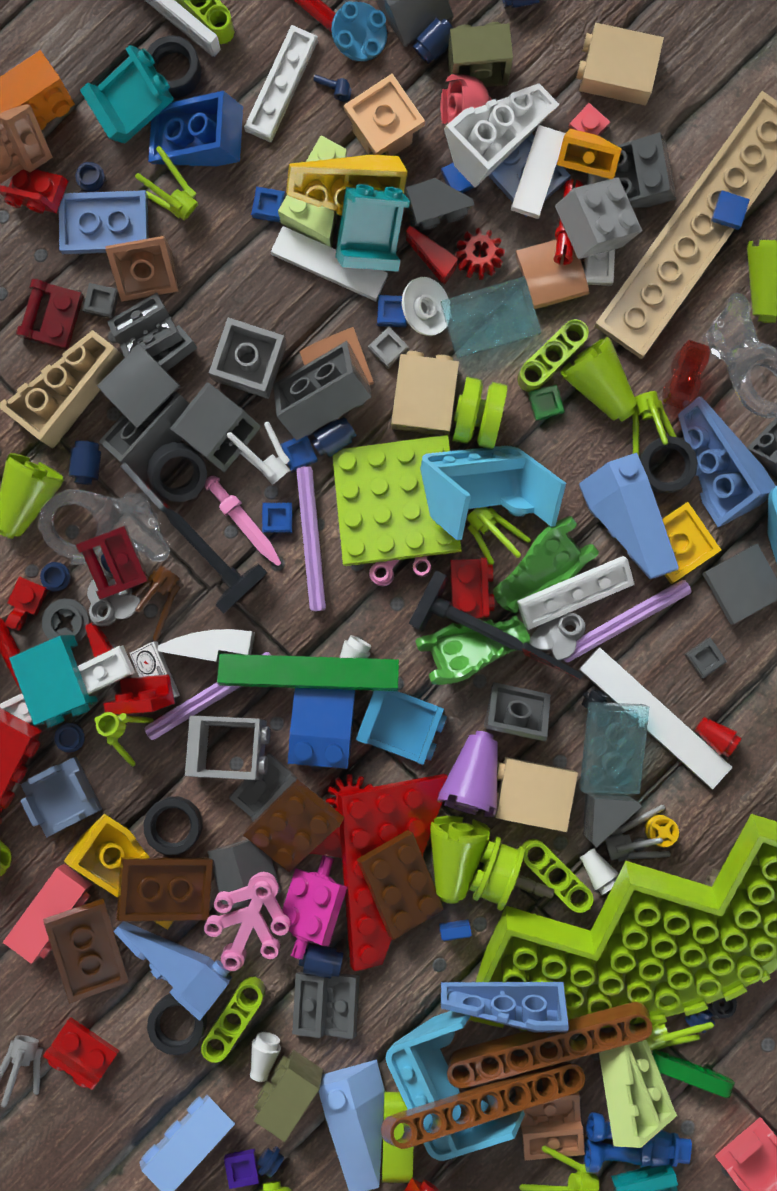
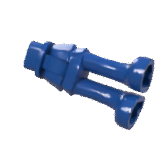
[584,1112,692,1173]

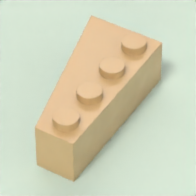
[0,330,125,449]

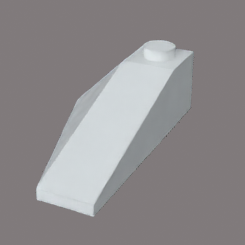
[444,83,559,187]

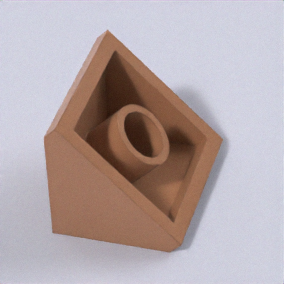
[105,236,178,302]

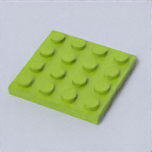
[333,435,462,566]

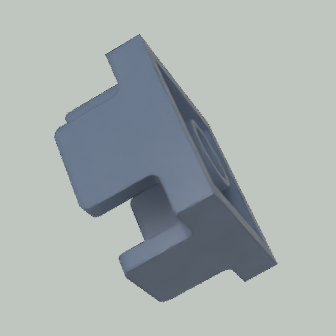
[20,757,102,838]

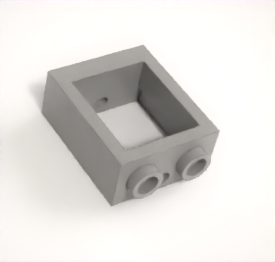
[185,716,270,781]

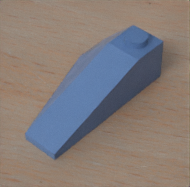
[678,396,776,527]
[579,452,679,579]
[441,982,569,1033]

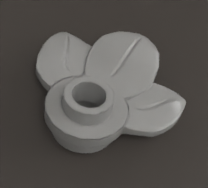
[87,578,141,627]
[529,613,585,660]

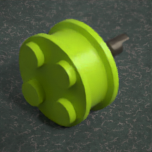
[469,836,554,911]

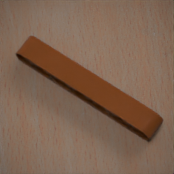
[447,1002,652,1088]
[381,1062,585,1149]

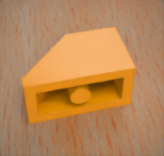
[557,129,622,179]

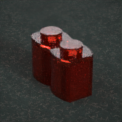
[662,340,710,409]

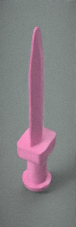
[204,476,281,566]

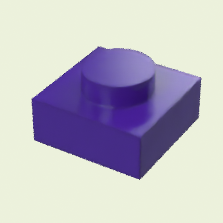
[224,1149,260,1189]

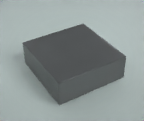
[82,283,119,319]
[684,638,727,679]

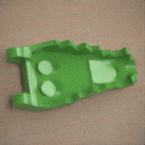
[494,516,599,613]
[415,616,530,685]

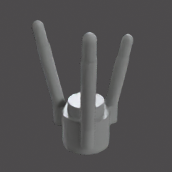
[605,805,671,862]
[0,1035,43,1108]

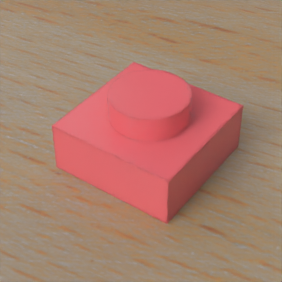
[568,103,610,136]

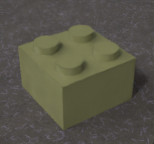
[448,22,513,87]
[254,1050,323,1142]

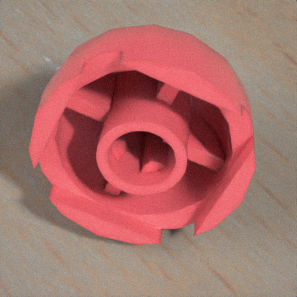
[440,74,492,124]

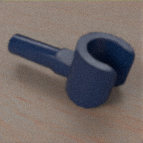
[313,74,352,102]

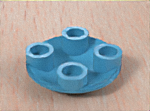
[331,1,387,62]

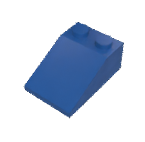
[148,91,243,167]
[288,688,355,769]

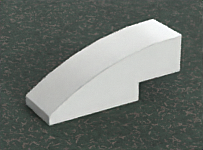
[157,629,255,662]

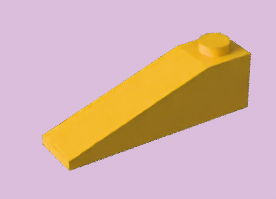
[286,155,407,216]
[64,814,173,930]

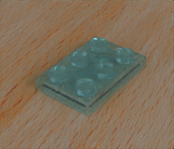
[440,276,541,359]
[579,702,650,794]

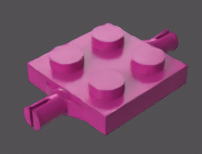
[277,855,347,960]

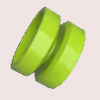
[453,376,507,449]

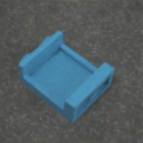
[356,690,447,765]

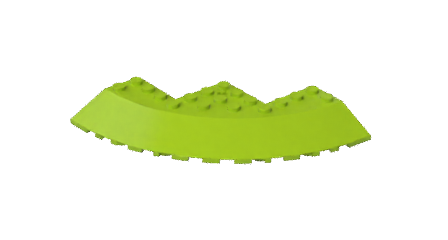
[469,814,777,1031]

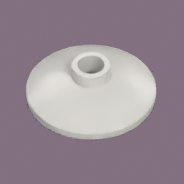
[402,277,451,336]

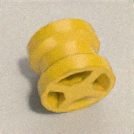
[645,815,679,847]

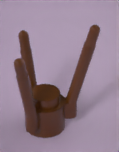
[131,565,180,641]

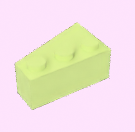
[278,136,347,248]
[599,1039,677,1148]

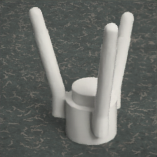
[227,422,290,485]

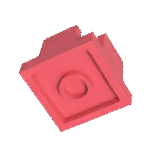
[715,1117,777,1191]

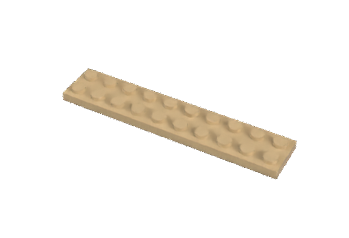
[594,91,777,359]

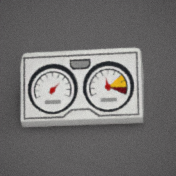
[129,641,180,698]

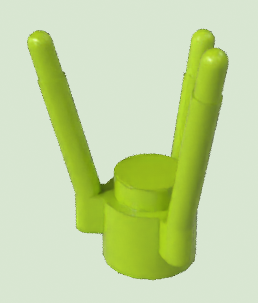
[135,146,198,220]
[632,391,677,456]
[466,507,531,565]
[94,712,153,767]
[646,1022,714,1051]
[519,1145,599,1191]

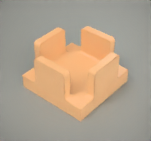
[344,74,425,156]

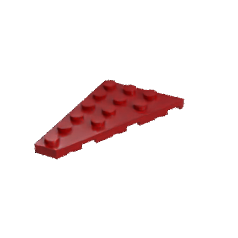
[337,774,448,971]

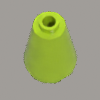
[747,240,777,323]
[560,337,637,421]
[0,453,64,539]
[430,816,490,904]

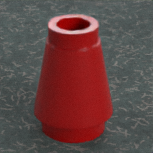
[694,717,742,757]

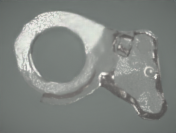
[702,293,777,419]
[38,489,170,565]

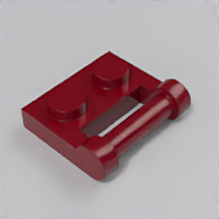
[16,279,84,350]
[76,525,149,600]

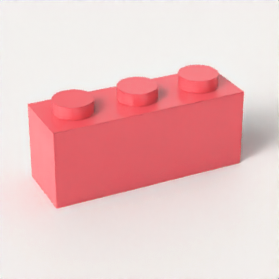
[3,863,93,964]

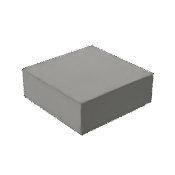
[368,327,409,369]

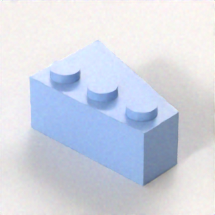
[139,1095,235,1191]

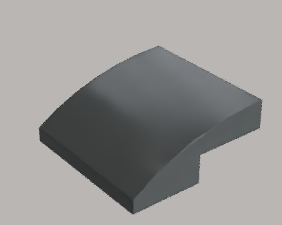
[107,293,183,357]
[97,344,181,428]
[702,544,777,625]
[229,752,300,822]
[292,972,360,1039]

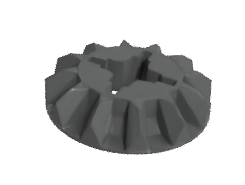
[42,599,90,642]

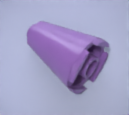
[437,731,498,817]

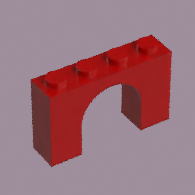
[0,708,42,824]

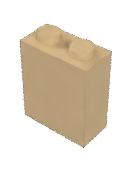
[576,23,664,106]
[391,351,459,436]
[495,757,578,832]

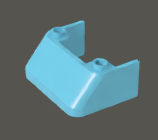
[420,446,566,540]
[386,1011,525,1161]

